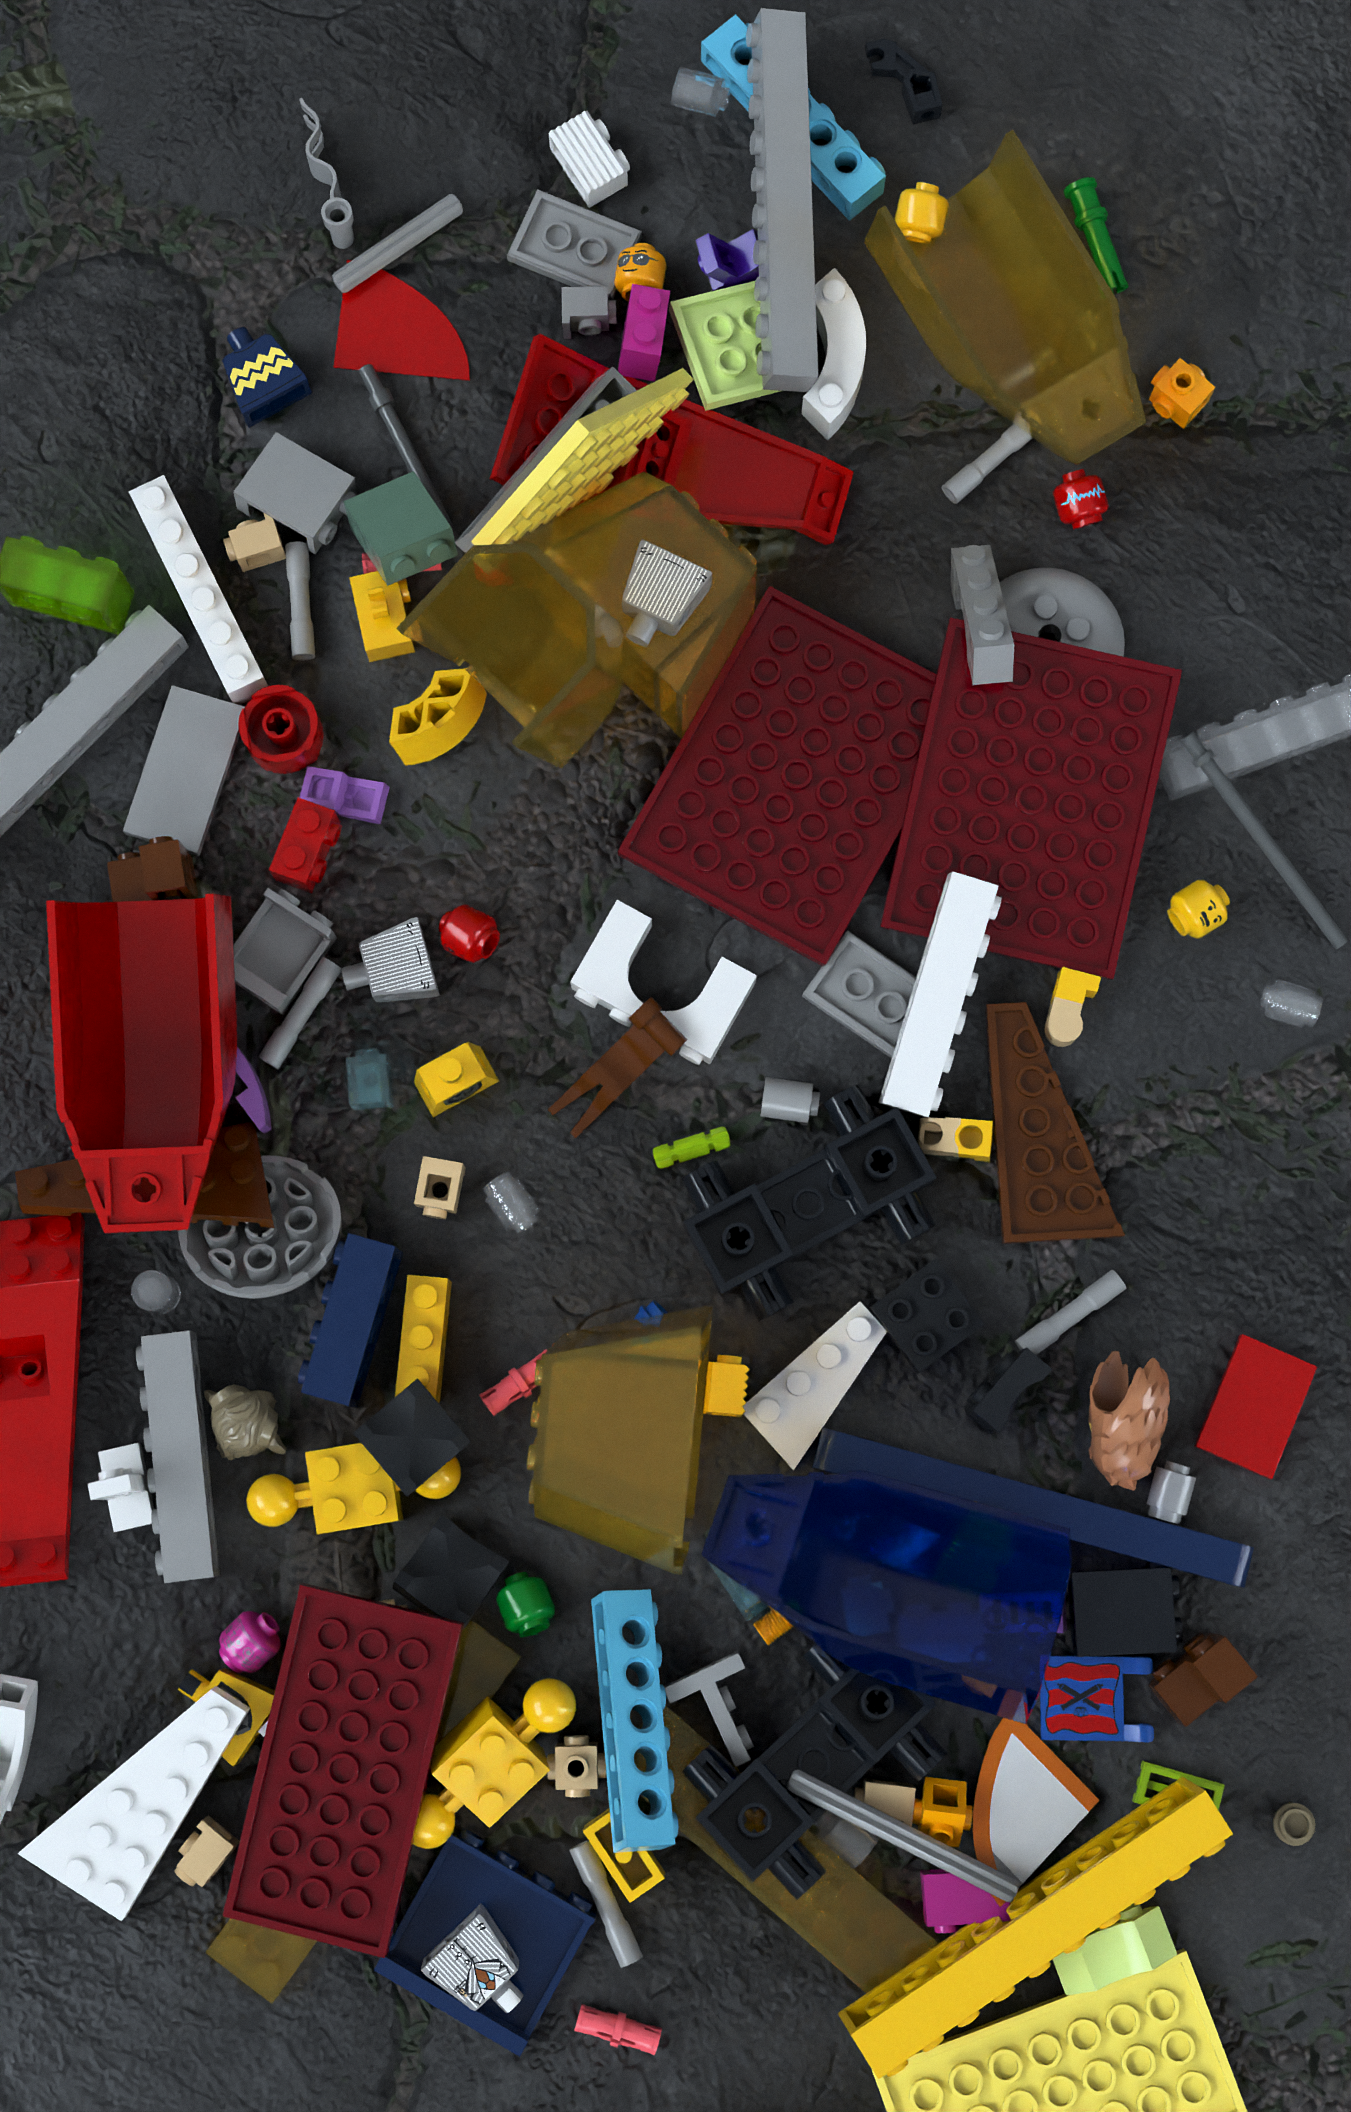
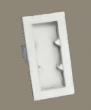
[87,1443,154,1532]

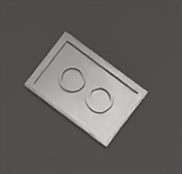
[507,189,642,300]
[802,930,916,1058]

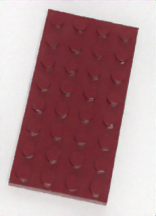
[223,1583,464,1958]

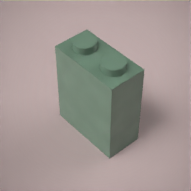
[343,471,458,586]

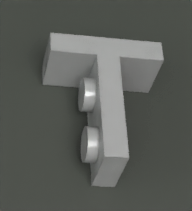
[664,1651,754,1767]

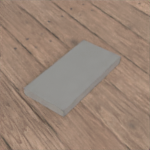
[123,686,245,856]

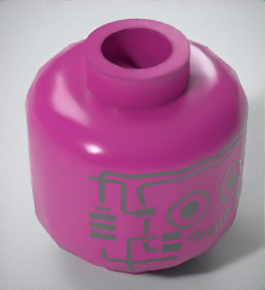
[219,1611,281,1673]

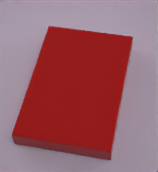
[1194,1334,1317,1479]

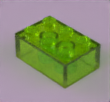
[0,536,134,635]

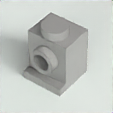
[561,286,617,339]

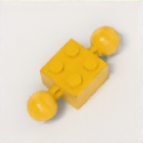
[246,1443,461,1535]
[413,1678,576,1849]

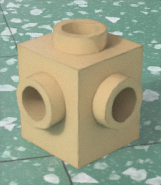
[547,1735,607,1797]

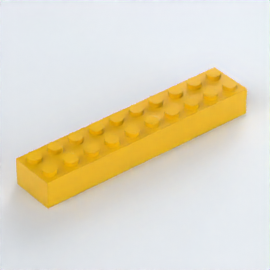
[837,1776,1233,2079]

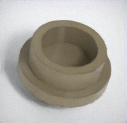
[1273,1802,1315,1846]

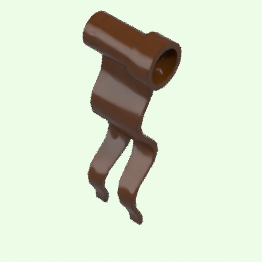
[548,997,688,1138]

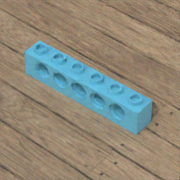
[701,14,886,221]
[591,1589,679,1853]

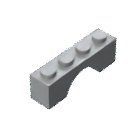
[950,545,1014,685]

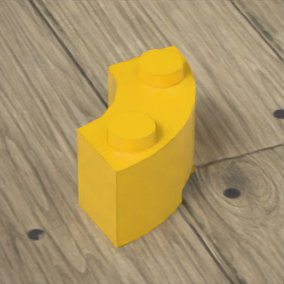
[389,668,487,766]

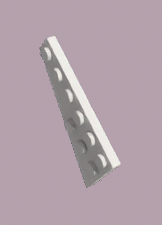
[18,1685,250,1921]

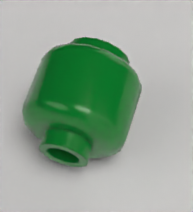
[496,1572,555,1637]

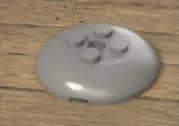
[999,568,1125,657]
[178,1155,342,1299]

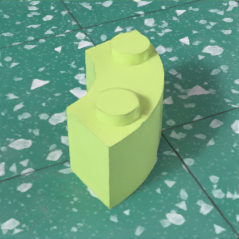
[1052,1904,1178,1996]

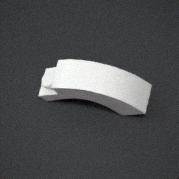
[0,1674,38,1824]

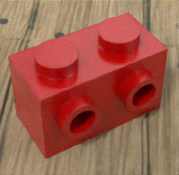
[269,797,342,893]

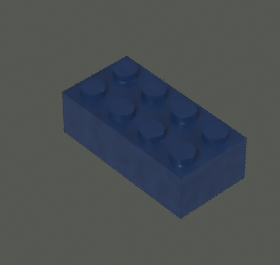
[298,1233,404,1409]

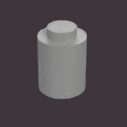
[760,1077,820,1123]

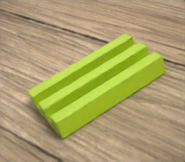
[1132,1760,1225,1811]

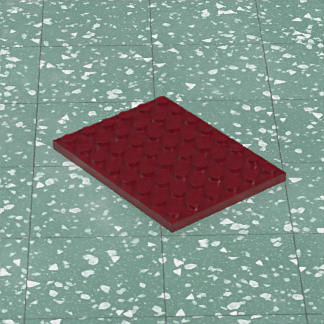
[617,586,936,966]
[879,617,1182,980]

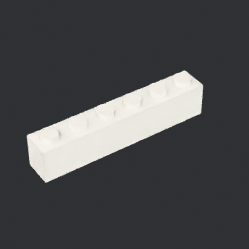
[128,475,268,705]
[878,871,1002,1117]

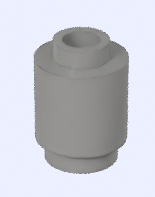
[1146,1461,1196,1524]

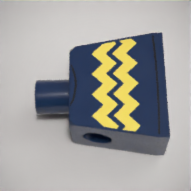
[222,327,312,428]

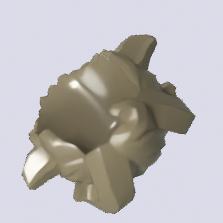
[204,1384,287,1461]

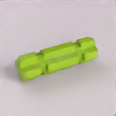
[653,1126,731,1169]

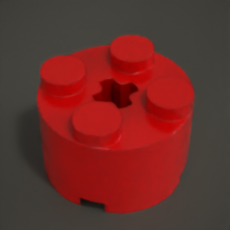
[238,685,324,774]

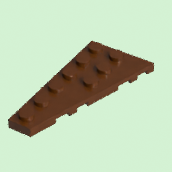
[985,1002,1125,1244]
[15,1121,275,1228]

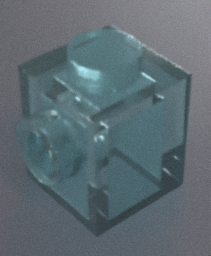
[346,1048,394,1110]

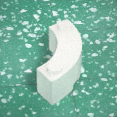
[801,268,866,441]

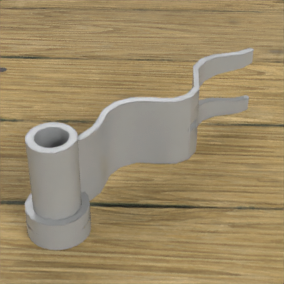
[299,98,354,249]

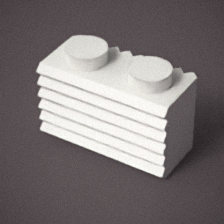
[548,111,630,208]

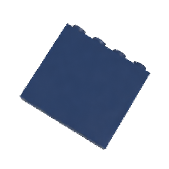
[374,1828,597,2057]

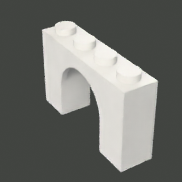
[570,900,757,1065]

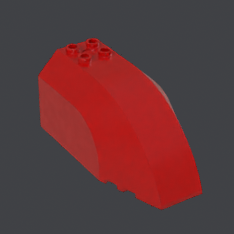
[46,894,237,1233]

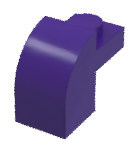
[696,229,759,291]

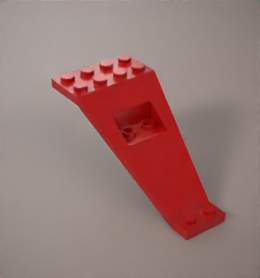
[490,334,854,545]
[0,1212,85,1587]

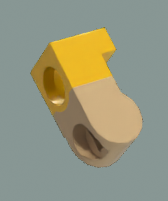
[1044,967,1101,1047]
[917,1117,993,1162]

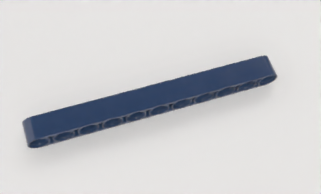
[812,1428,1254,1588]

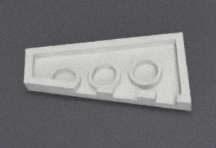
[743,1302,887,1471]

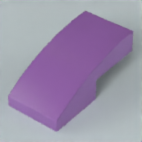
[299,766,390,824]
[235,1047,271,1134]

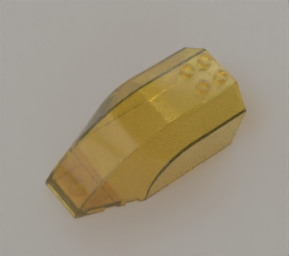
[864,130,1146,465]
[396,543,624,769]

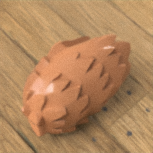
[1088,1351,1170,1490]

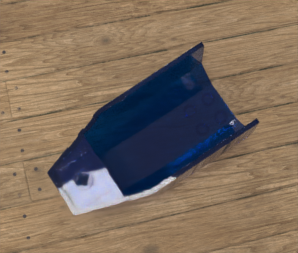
[702,1471,1072,1724]

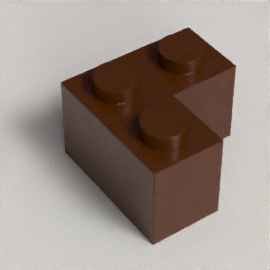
[107,836,198,902]
[1147,1632,1258,1727]

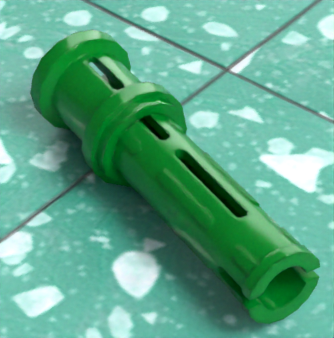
[1063,177,1129,296]

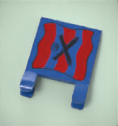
[1040,1655,1154,1742]

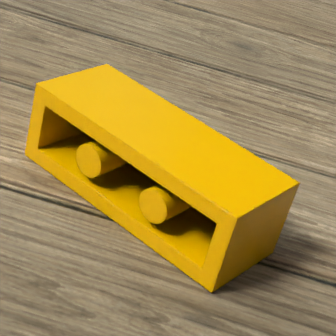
[395,1275,452,1403]

